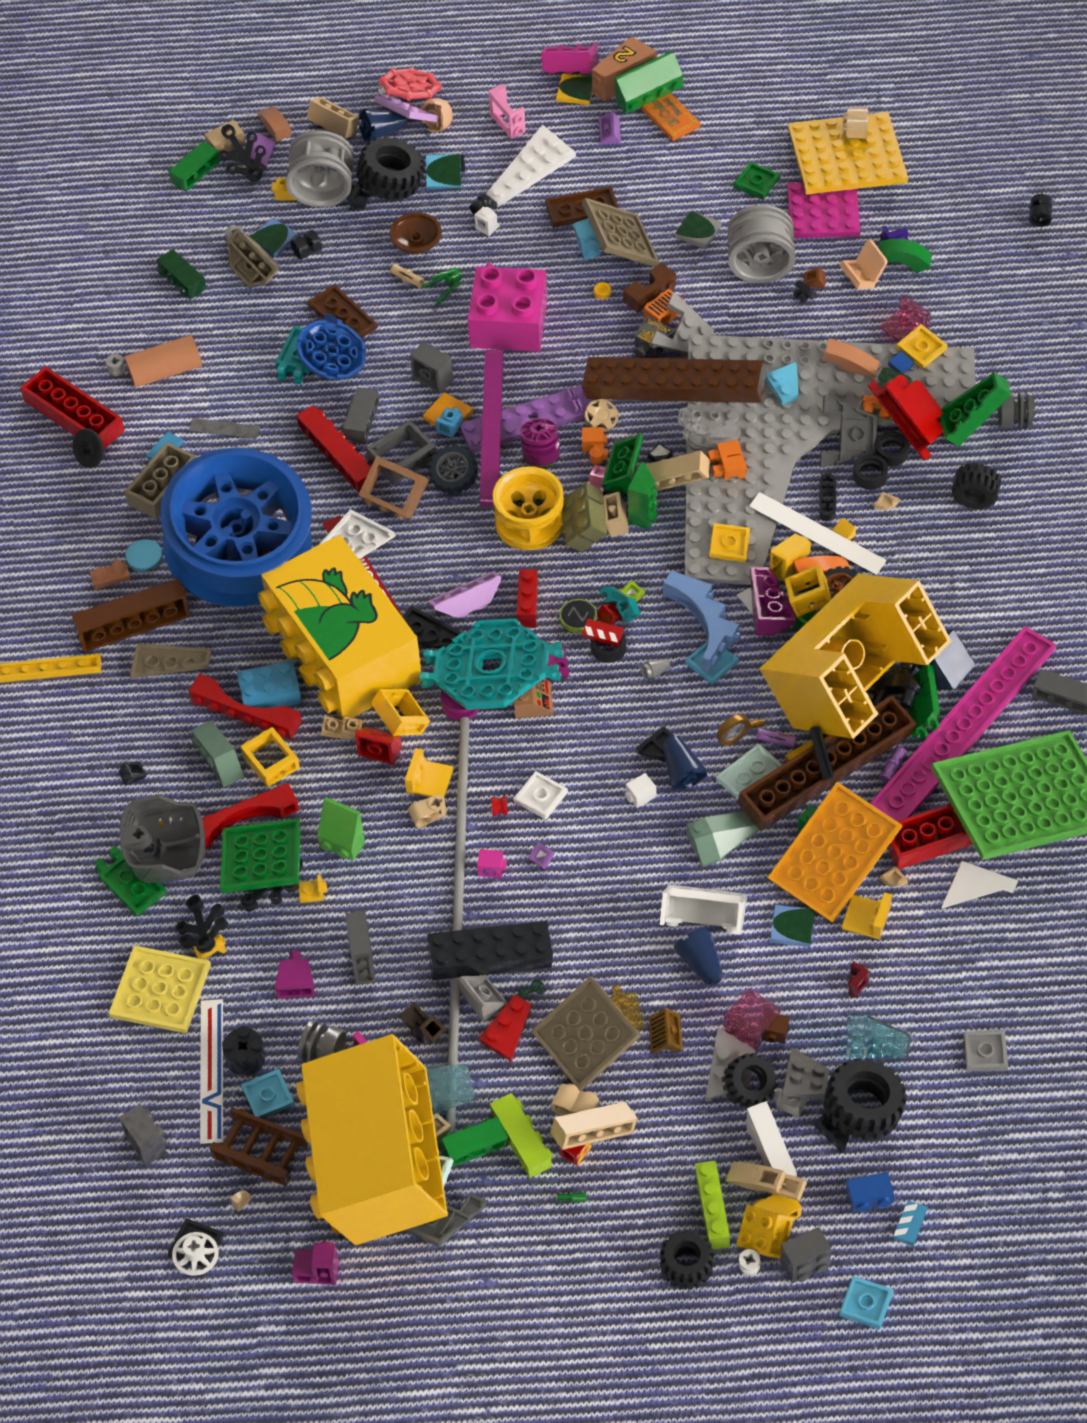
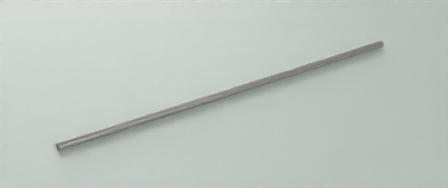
[445,717,470,1134]

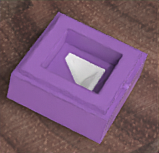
[528,842,555,869]

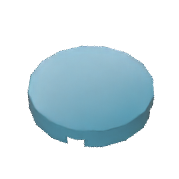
[125,539,163,573]

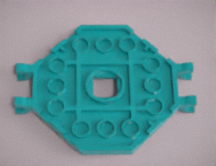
[419,618,564,710]

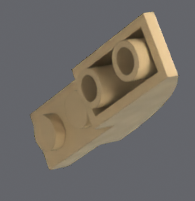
[725,1162,807,1201]

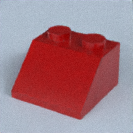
[355,727,402,765]

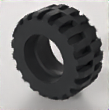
[356,137,424,201]
[823,1058,907,1140]

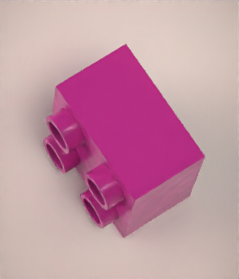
[468,266,548,352]

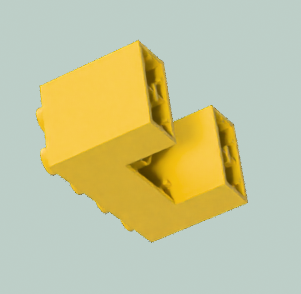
[759,574,952,739]

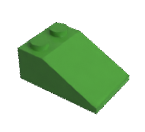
[318,797,365,861]

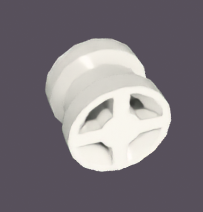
[739,1249,761,1276]

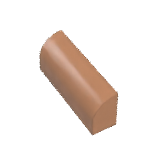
[124,335,203,388]

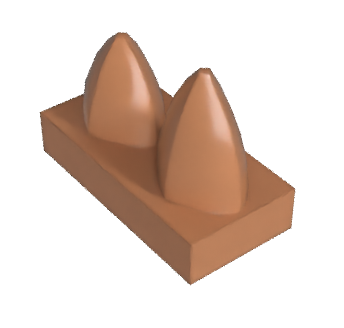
[90,559,131,590]

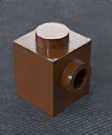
[758,1012,790,1044]

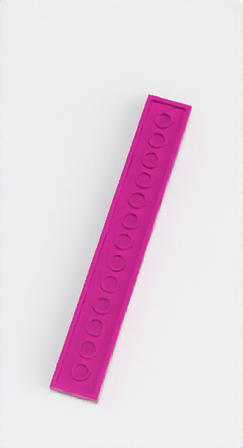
[870,626,1056,821]

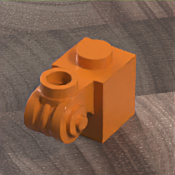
[582,427,608,465]

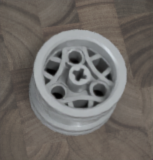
[727,205,795,283]

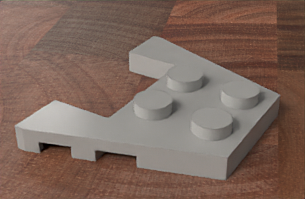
[649,292,714,356]

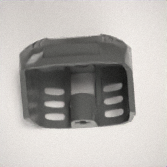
[120,794,205,883]

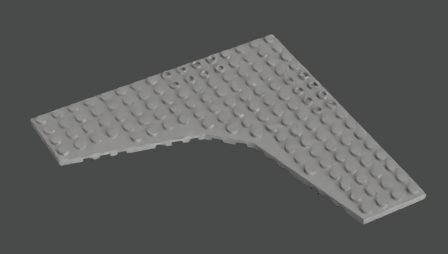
[684,334,976,585]

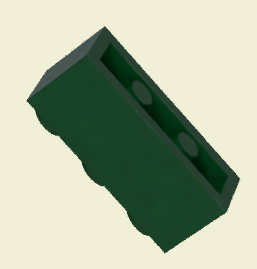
[156,249,206,300]

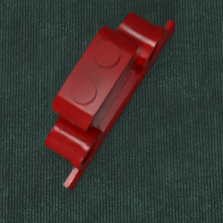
[867,375,943,461]

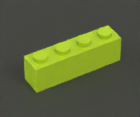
[490,1093,553,1178]
[695,1160,730,1250]

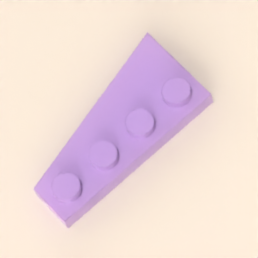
[374,93,438,122]

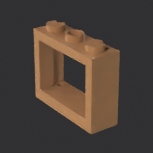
[359,456,429,520]

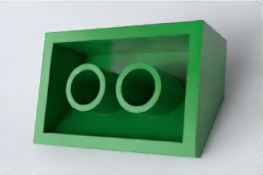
[601,433,643,496]
[628,462,658,529]

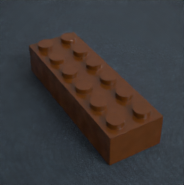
[71,578,190,653]

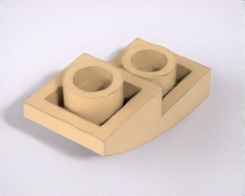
[320,716,363,739]

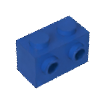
[846,1172,894,1212]

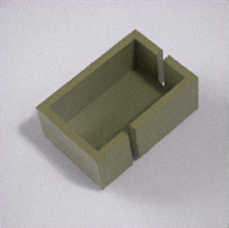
[562,482,607,552]

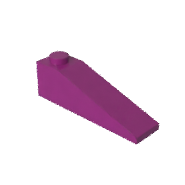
[750,567,796,636]

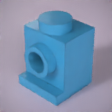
[436,408,463,438]

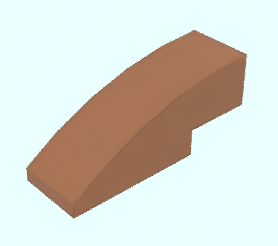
[257,106,292,142]
[823,338,880,378]

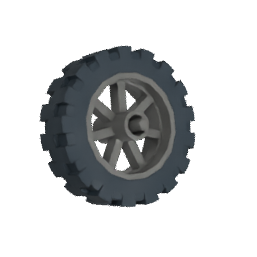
[428,445,478,494]

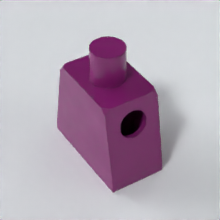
[275,951,315,999]

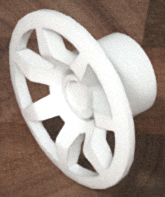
[172,1232,219,1276]

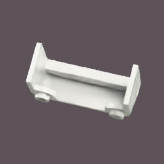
[660,885,747,935]

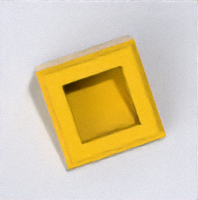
[832,518,856,540]

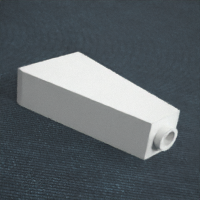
[747,1101,797,1177]

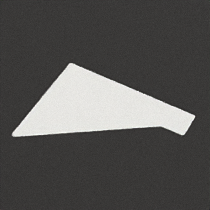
[941,861,1018,908]

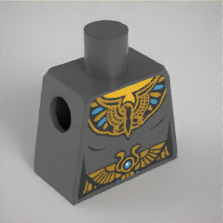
[634,316,675,358]

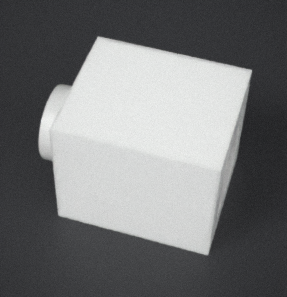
[625,773,656,808]

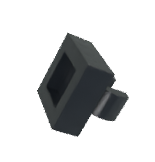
[793,280,817,303]

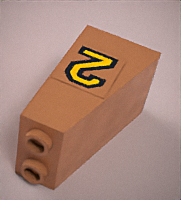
[592,36,657,101]

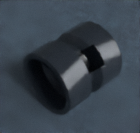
[1029,194,1052,227]
[290,229,322,260]

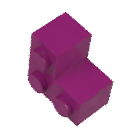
[292,1241,339,1285]

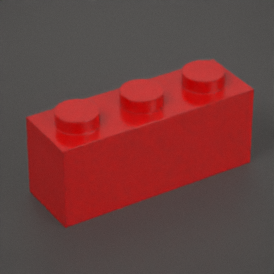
[517,569,539,628]

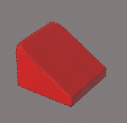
[597,603,622,625]

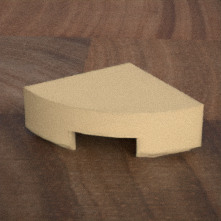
[874,492,899,510]
[880,866,908,887]
[231,1190,252,1212]

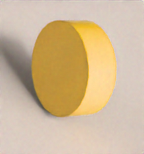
[594,282,611,300]

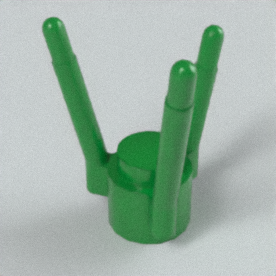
[422,267,462,306]

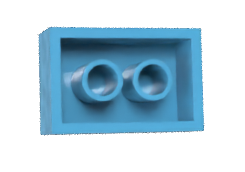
[237,660,302,708]

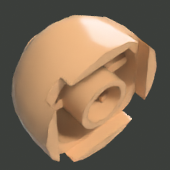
[420,98,453,133]

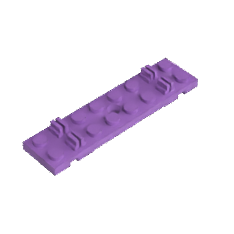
[459,385,598,454]

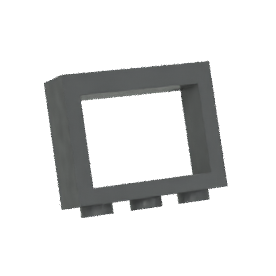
[366,420,436,485]
[345,910,376,985]

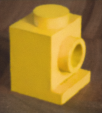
[271,178,296,201]

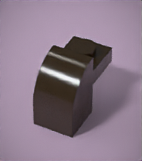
[398,1002,446,1045]

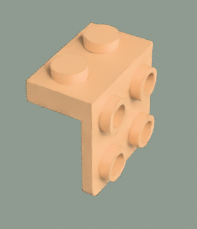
[840,240,887,289]

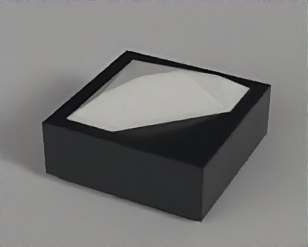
[647,443,673,462]

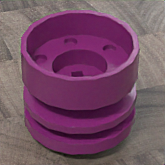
[520,418,560,466]

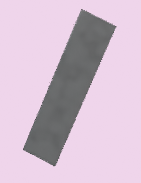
[189,418,260,439]

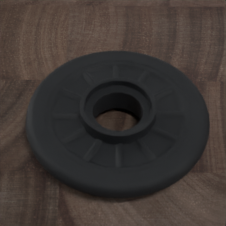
[72,429,104,468]

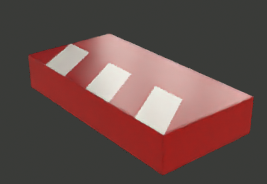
[582,619,624,646]

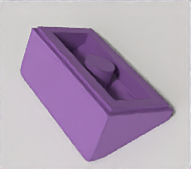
[599,111,621,144]
[250,133,275,167]

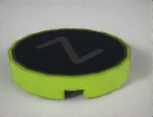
[559,599,597,633]

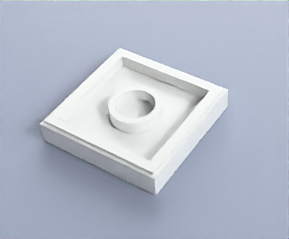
[514,771,568,820]

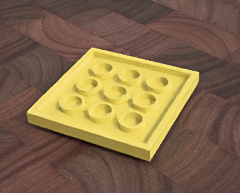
[109,945,211,1034]

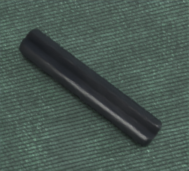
[810,726,834,780]

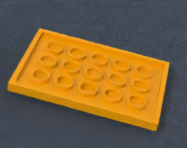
[767,782,902,923]

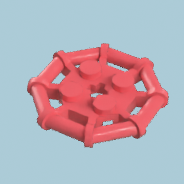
[379,67,442,101]

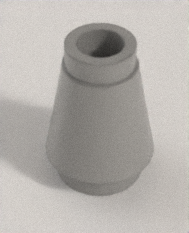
[641,658,670,679]

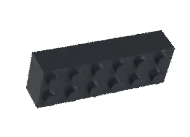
[427,921,553,981]

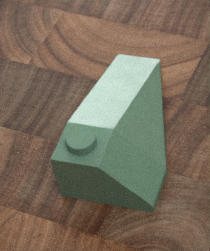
[687,811,760,867]

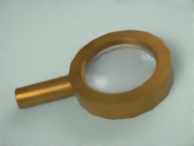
[716,714,765,746]

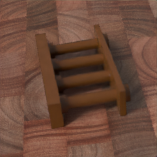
[210,1107,308,1187]

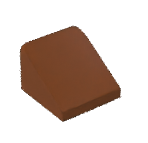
[804,267,826,288]

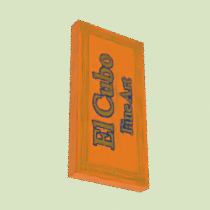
[640,93,700,141]

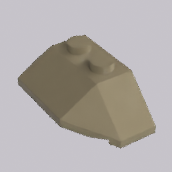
[227,228,279,288]

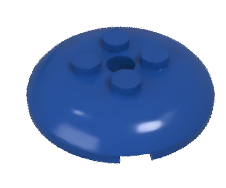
[296,320,366,380]

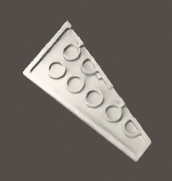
[486,125,576,208]
[319,509,395,559]

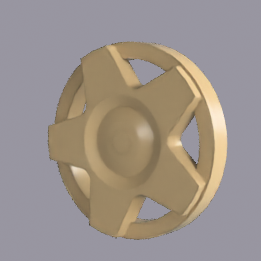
[584,399,618,432]

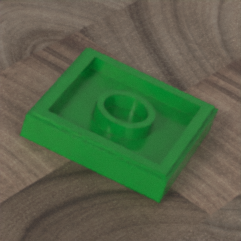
[733,162,780,200]

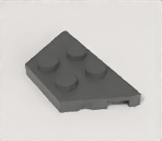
[781,1048,829,1101]

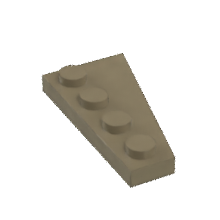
[130,643,212,678]

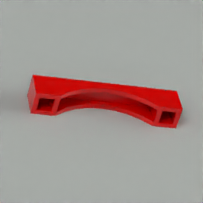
[189,673,302,740]
[202,783,299,850]

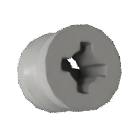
[106,354,125,376]

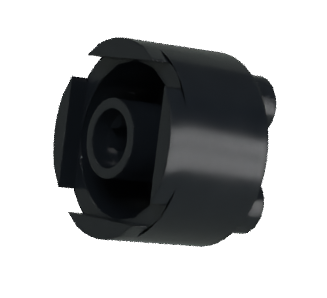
[222,1026,265,1075]

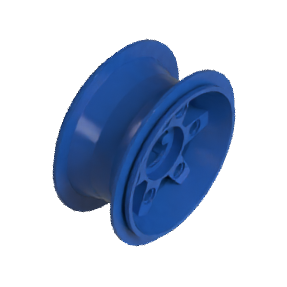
[161,448,312,607]

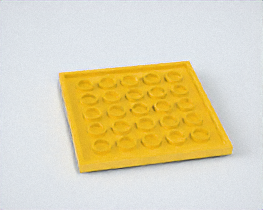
[788,112,908,195]

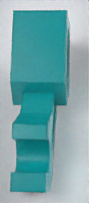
[599,586,641,622]

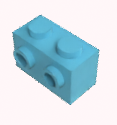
[573,218,601,261]

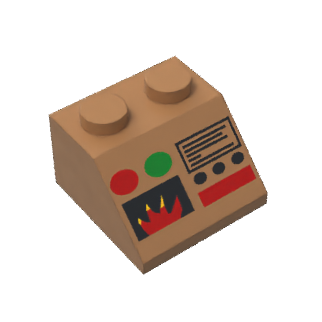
[514,679,554,718]

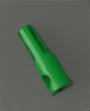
[557,1192,587,1202]

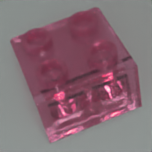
[880,295,931,342]
[724,988,781,1050]

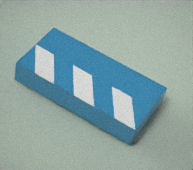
[893,1200,928,1246]

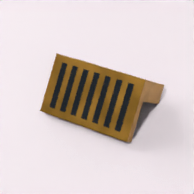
[649,1008,683,1054]

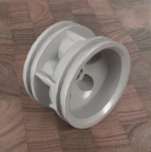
[286,130,354,207]

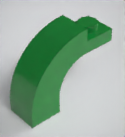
[878,239,932,273]

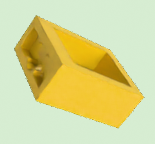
[785,564,831,617]
[371,689,430,736]
[240,727,300,788]

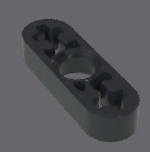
[819,473,836,521]

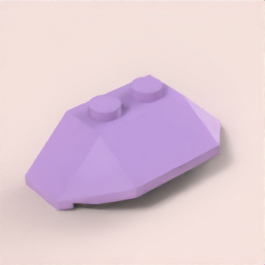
[427,571,501,618]

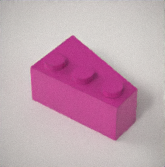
[541,42,599,74]

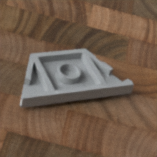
[705,1028,755,1102]

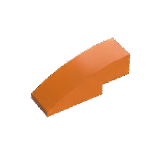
[793,556,851,574]

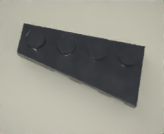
[402,606,462,649]

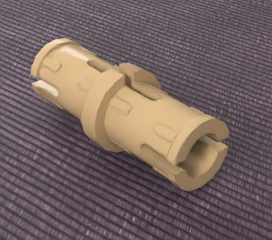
[390,264,425,288]

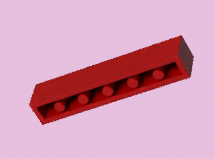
[296,405,372,493]

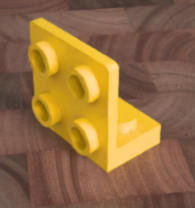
[405,748,454,797]
[842,892,892,940]
[736,1205,794,1258]

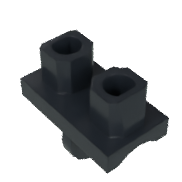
[346,181,372,211]

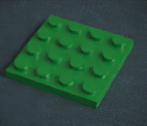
[220,818,301,893]

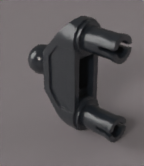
[871,662,922,709]

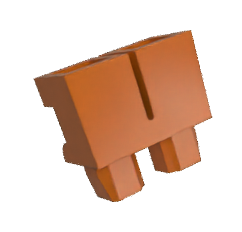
[707,439,747,481]

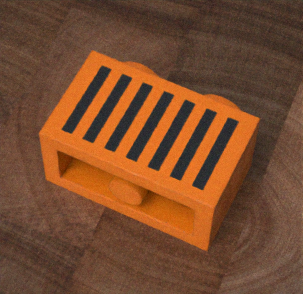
[644,289,684,325]

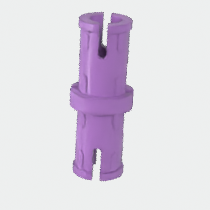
[757,728,797,748]
[879,746,906,783]

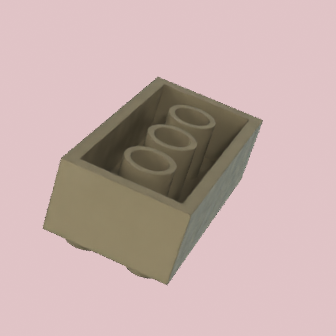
[124,442,197,519]

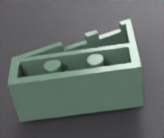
[191,720,244,787]

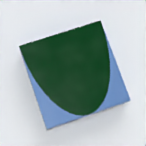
[250,218,298,258]
[770,905,815,947]

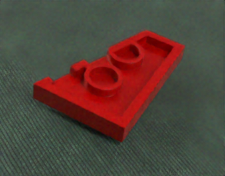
[479,994,532,1062]

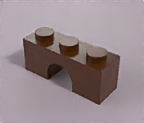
[623,263,676,313]

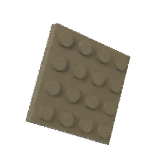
[581,198,660,267]
[531,976,641,1091]

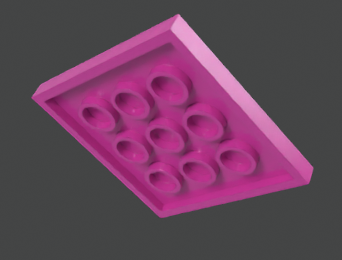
[787,182,860,239]

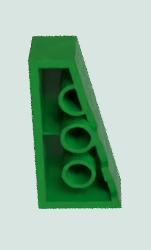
[940,372,1011,446]

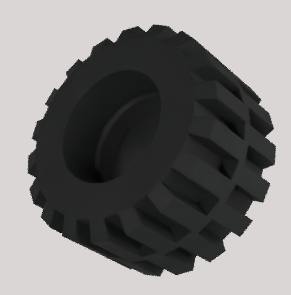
[952,463,1001,510]
[722,1053,779,1108]
[660,1230,714,1290]

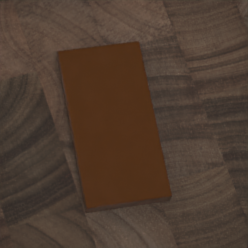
[545,186,619,228]
[307,284,378,338]

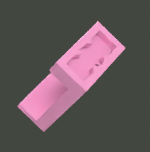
[488,84,526,139]

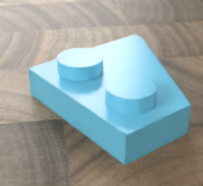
[766,362,799,405]

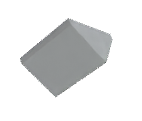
[459,976,508,1022]

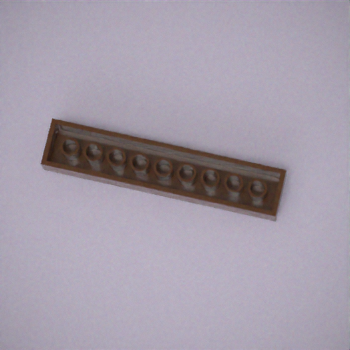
[582,357,767,403]
[737,695,916,831]

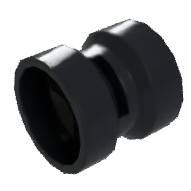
[469,194,493,216]

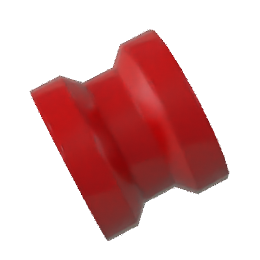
[491,796,508,816]

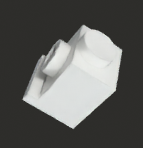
[475,207,500,236]

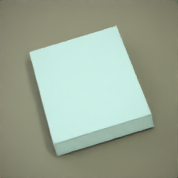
[716,743,782,800]

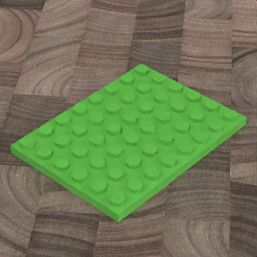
[931,730,1087,860]

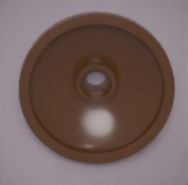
[390,212,442,253]

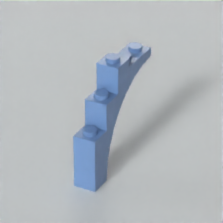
[663,570,741,673]

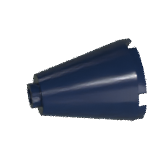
[358,109,407,142]
[662,734,707,791]
[674,927,723,986]

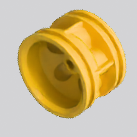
[493,467,564,550]

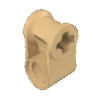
[408,794,447,828]

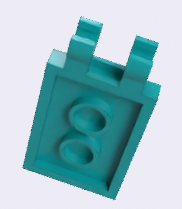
[276,326,311,384]

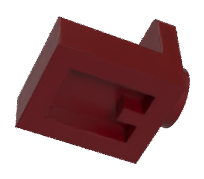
[848,961,870,998]

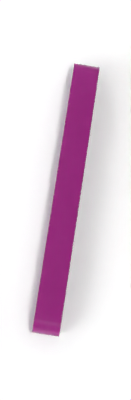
[480,350,503,507]

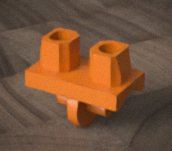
[861,393,890,420]

